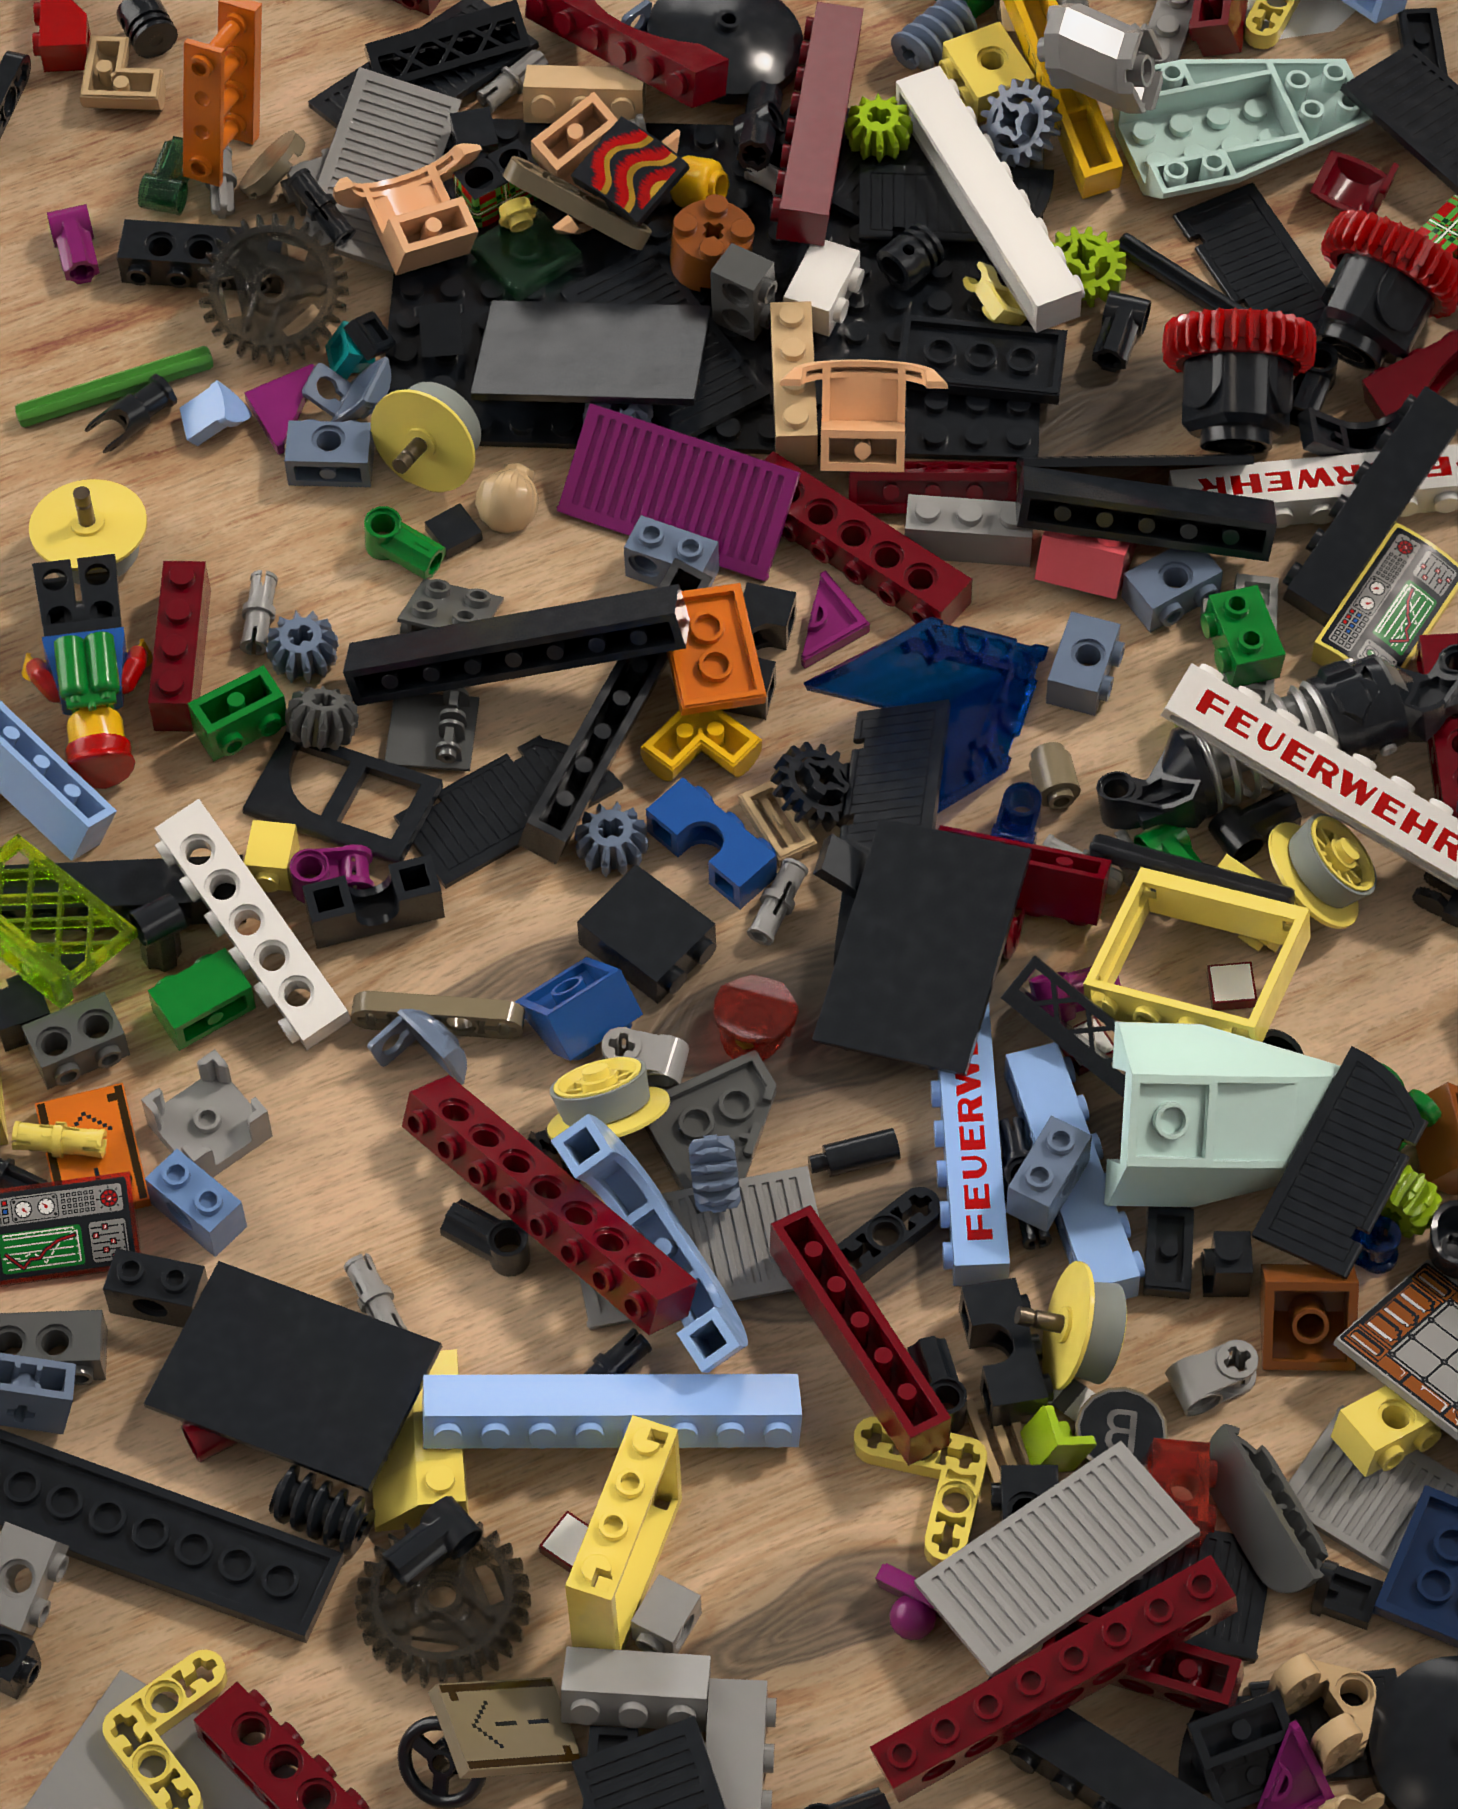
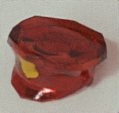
[713,974,799,1061]

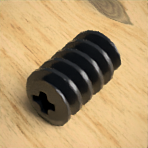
[269,1464,375,1556]

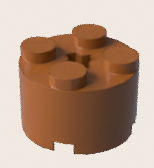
[670,194,755,292]

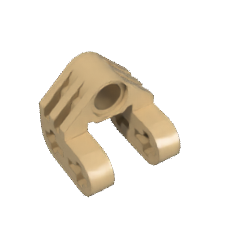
[1267,1653,1376,1776]

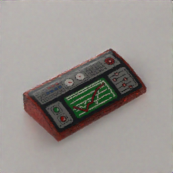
[0,1171,141,1287]

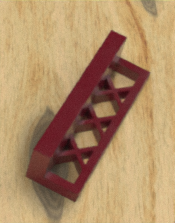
[849,461,1017,514]

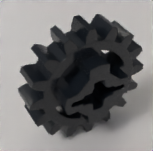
[770,742,850,832]

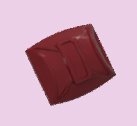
[1309,150,1399,215]

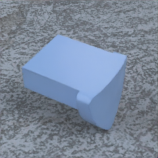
[179,380,252,446]

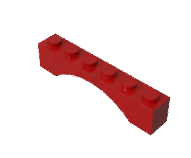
[32,0,91,72]

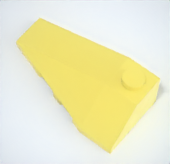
[372,1349,469,1532]

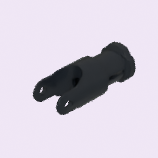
[85,374,177,454]

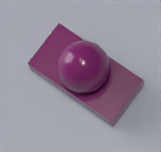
[875,1563,943,1641]

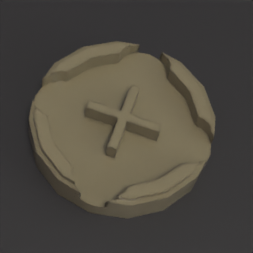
[239,130,305,199]

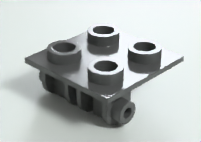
[397,579,504,634]
[385,687,480,771]

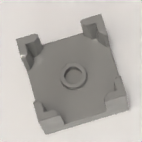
[141,1049,273,1178]

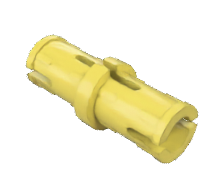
[12,1121,107,1158]

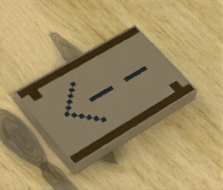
[428,1677,582,1779]

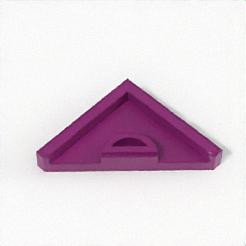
[244,363,314,455]
[801,570,870,669]
[1257,1720,1335,1809]

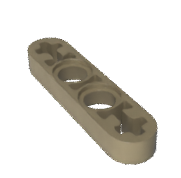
[503,156,652,250]
[351,991,525,1039]

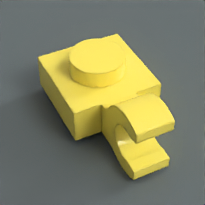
[963,261,1027,326]

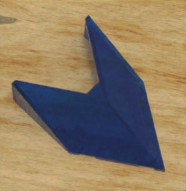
[804,617,1049,814]

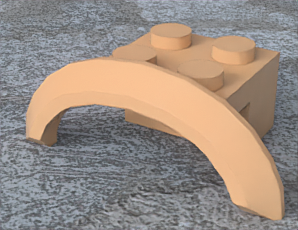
[531,92,680,234]
[333,143,482,275]
[780,360,948,472]

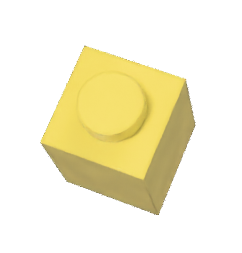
[244,820,300,892]

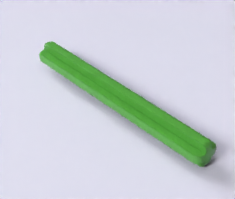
[15,346,213,427]

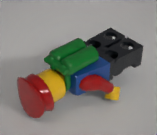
[21,554,153,789]

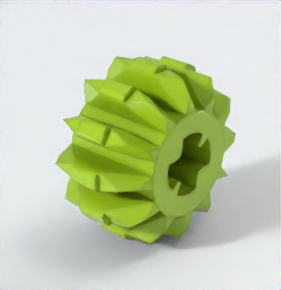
[845,93,913,163]
[1377,1165,1443,1238]

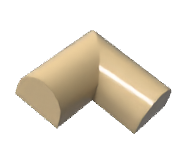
[79,36,166,110]

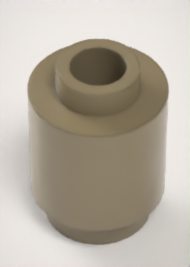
[1029,742,1081,809]

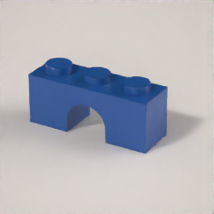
[646,777,777,910]

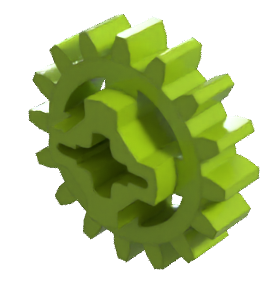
[1052,226,1127,308]

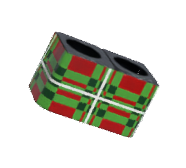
[453,140,540,228]

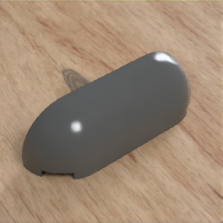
[1204,1424,1328,1593]

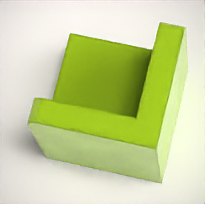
[1020,1405,1097,1472]

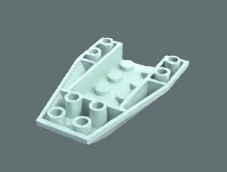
[1112,59,1373,199]
[1104,1022,1340,1207]

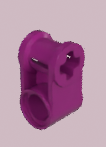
[290,844,375,904]

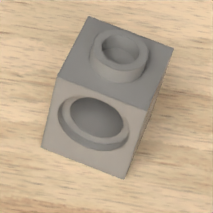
[631,1574,702,1654]

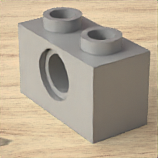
[0,1522,69,1635]

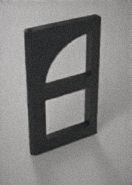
[243,731,443,864]

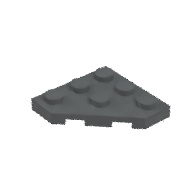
[645,1050,777,1214]

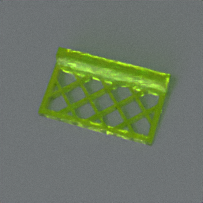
[0,834,138,1009]

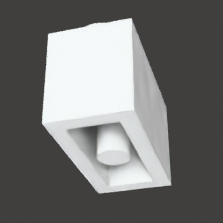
[783,240,865,337]

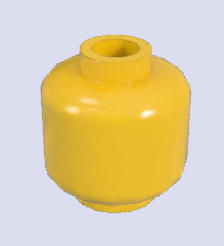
[670,155,729,208]

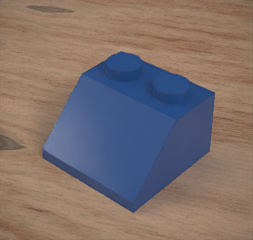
[515,957,643,1061]

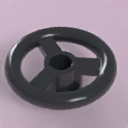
[397,1716,487,1809]

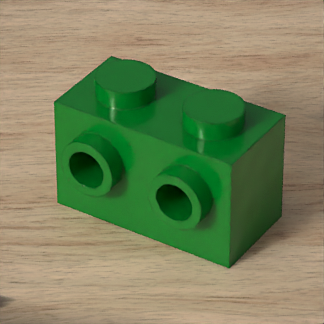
[1200,585,1286,688]
[188,665,286,762]
[148,948,256,1051]

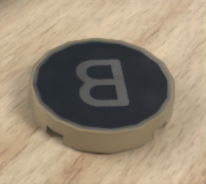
[1073,1387,1168,1471]

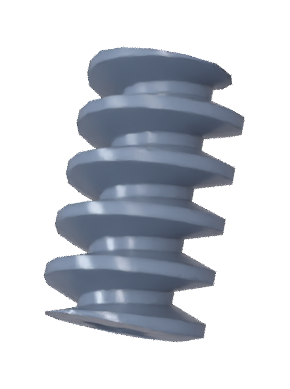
[891,0,977,71]

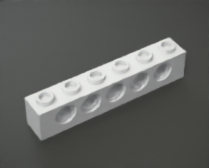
[154,799,351,1050]

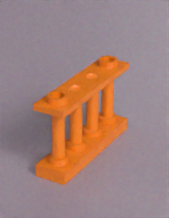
[183,0,262,187]

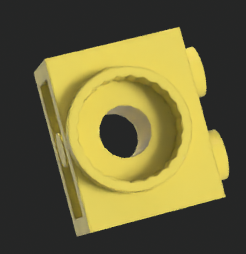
[939,21,1035,124]

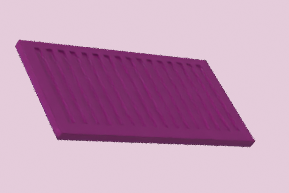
[556,403,801,581]

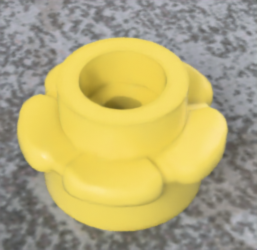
[498,197,537,232]

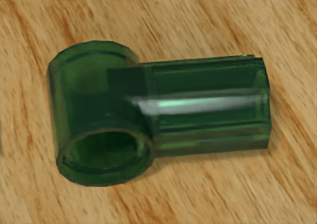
[138,136,189,216]

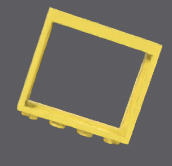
[1083,867,1311,1042]
[565,1415,682,1650]

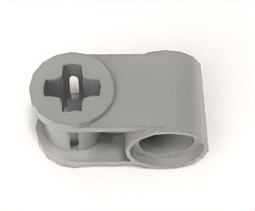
[601,1027,689,1091]
[1165,1339,1259,1416]

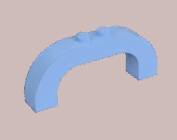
[551,1114,748,1373]

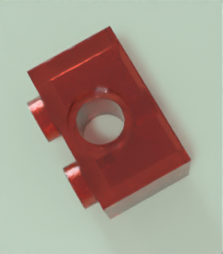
[1146,1438,1217,1548]

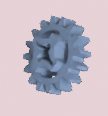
[979,78,1062,168]

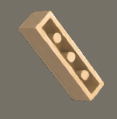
[770,301,818,465]

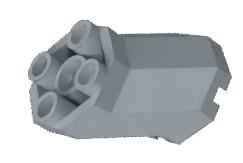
[1037,3,1163,114]

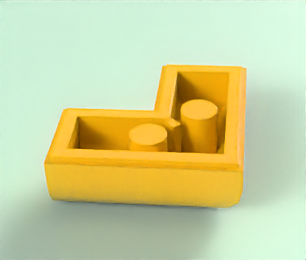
[640,710,762,782]

